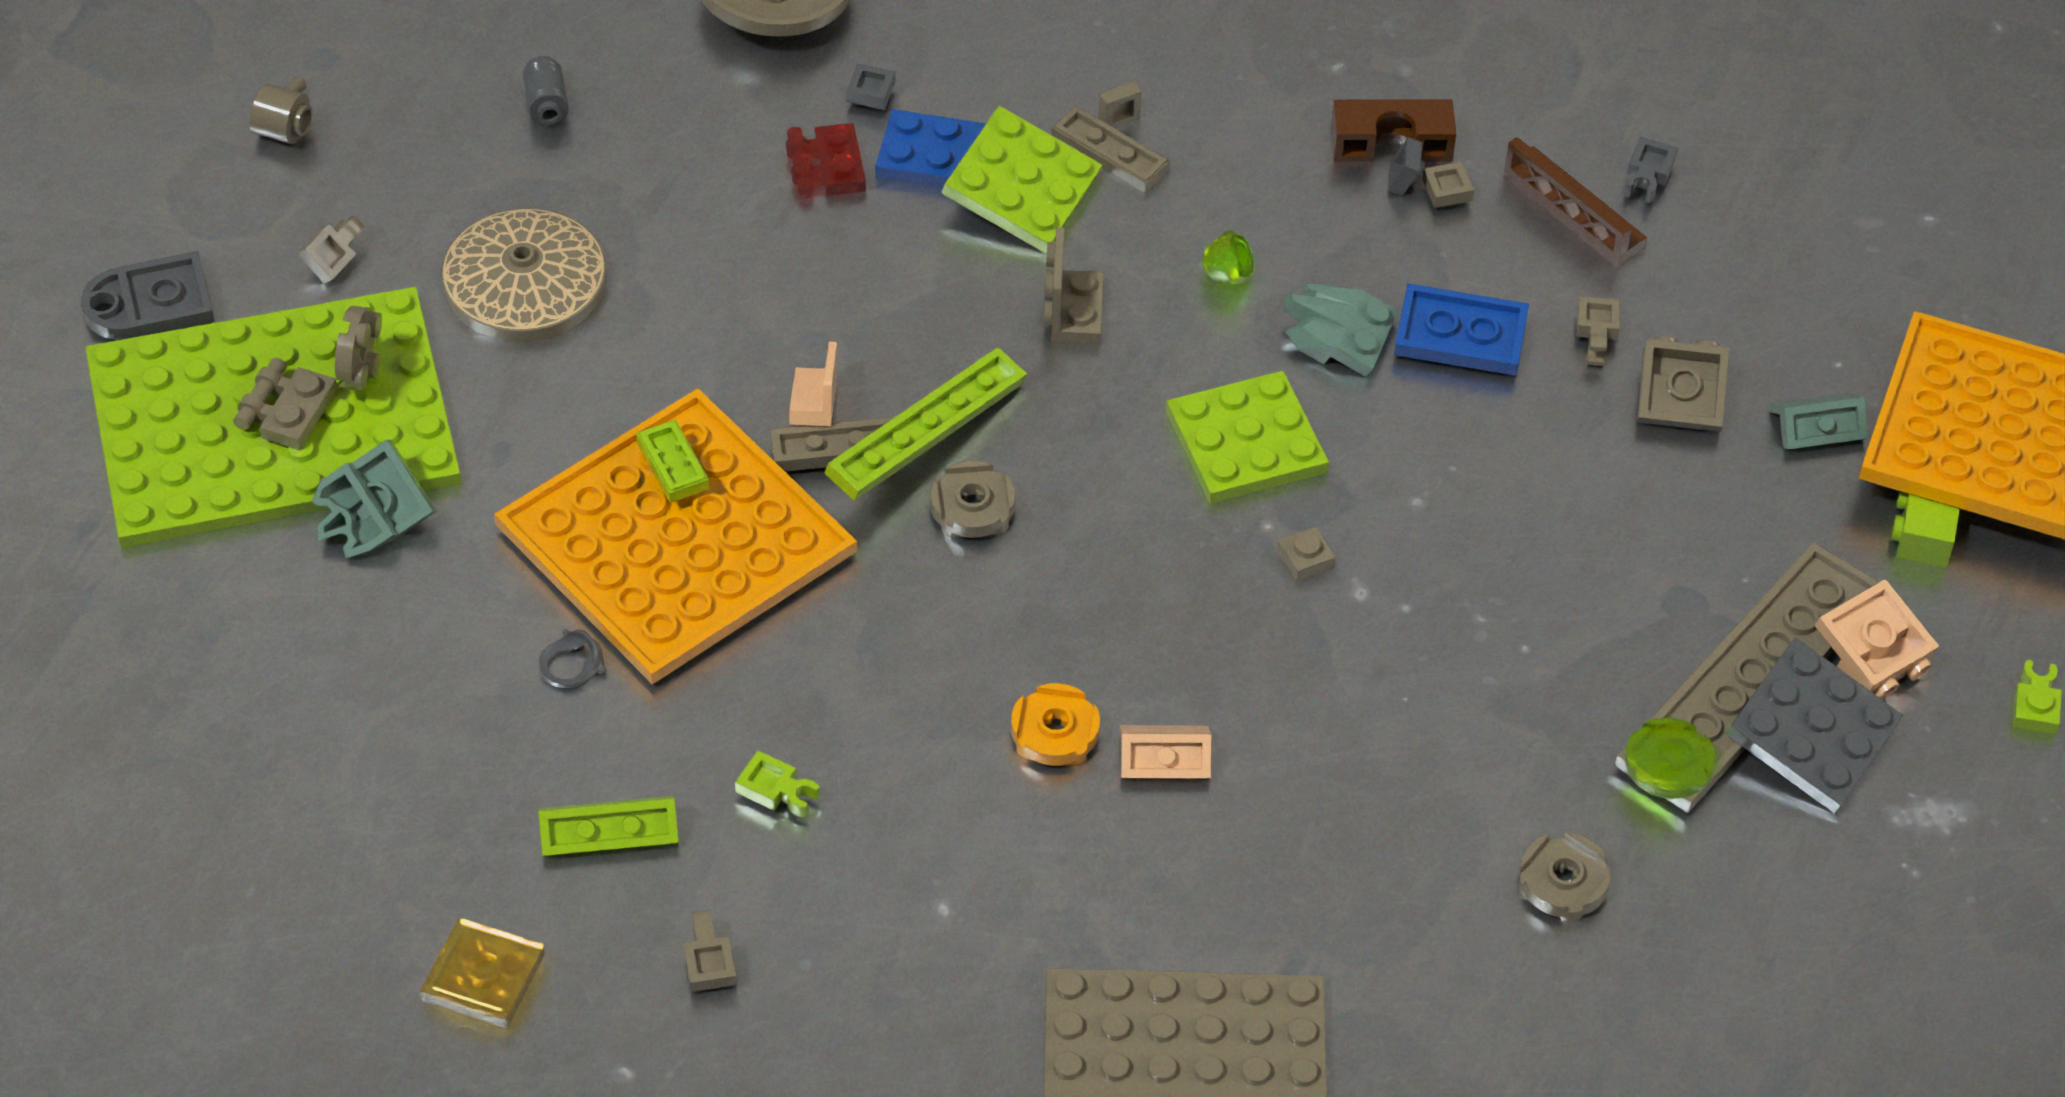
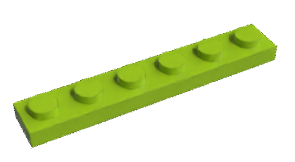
[824,347,1027,501]

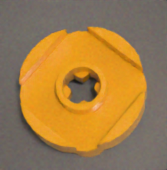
[1011,683,1100,766]

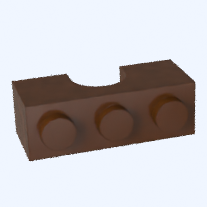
[1331,99,1457,162]

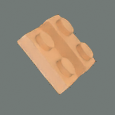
[1814,579,1939,699]

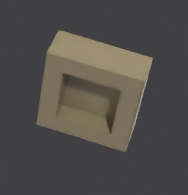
[1098,81,1142,128]
[1422,162,1474,208]
[1277,527,1336,582]

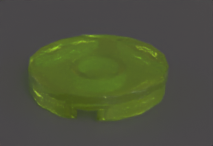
[1624,717,1716,799]

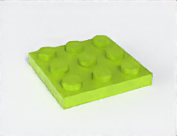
[941,105,1102,254]
[1165,370,1329,504]

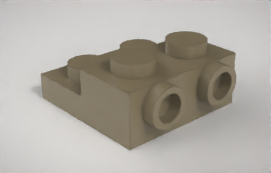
[1637,336,1730,432]

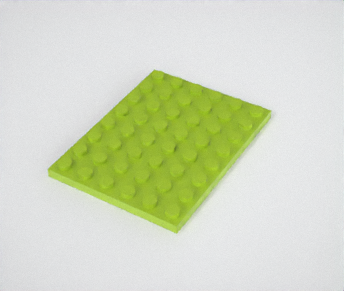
[85,286,462,548]

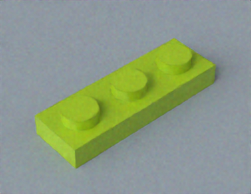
[538,795,679,856]

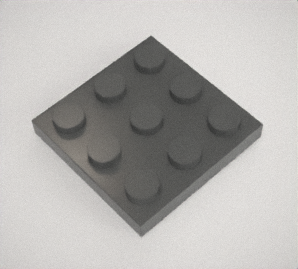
[1725,637,1903,813]

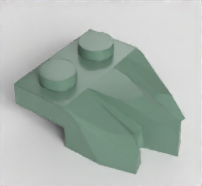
[1284,283,1398,377]
[312,439,437,559]

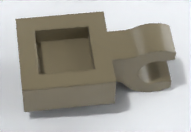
[297,214,365,284]
[1576,296,1620,366]
[683,910,737,992]

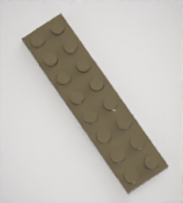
[1615,542,1879,813]

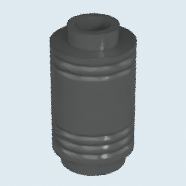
[523,56,569,125]

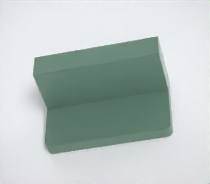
[1769,393,1868,449]

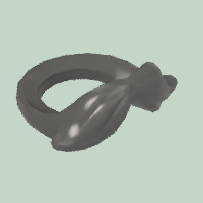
[539,629,607,689]

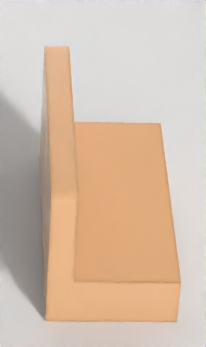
[789,341,837,427]
[1120,725,1211,778]

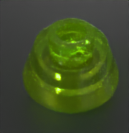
[1202,230,1254,285]

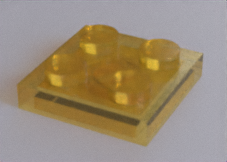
[420,918,545,1029]

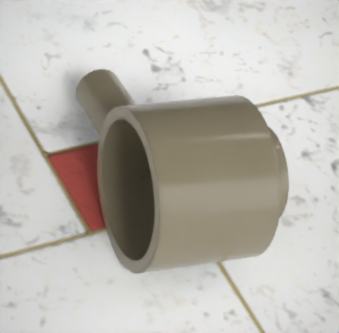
[250,76,312,144]

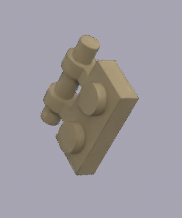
[233,358,338,450]

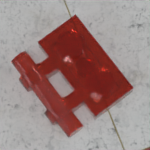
[785,123,866,196]

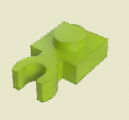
[2012,660,2062,735]
[735,750,820,817]

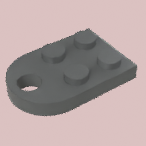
[81,251,215,340]

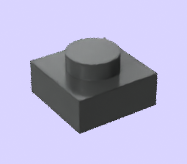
[846,64,896,110]
[1388,137,1425,196]

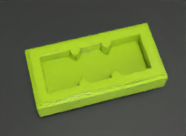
[636,419,710,503]

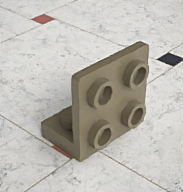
[1044,227,1104,345]

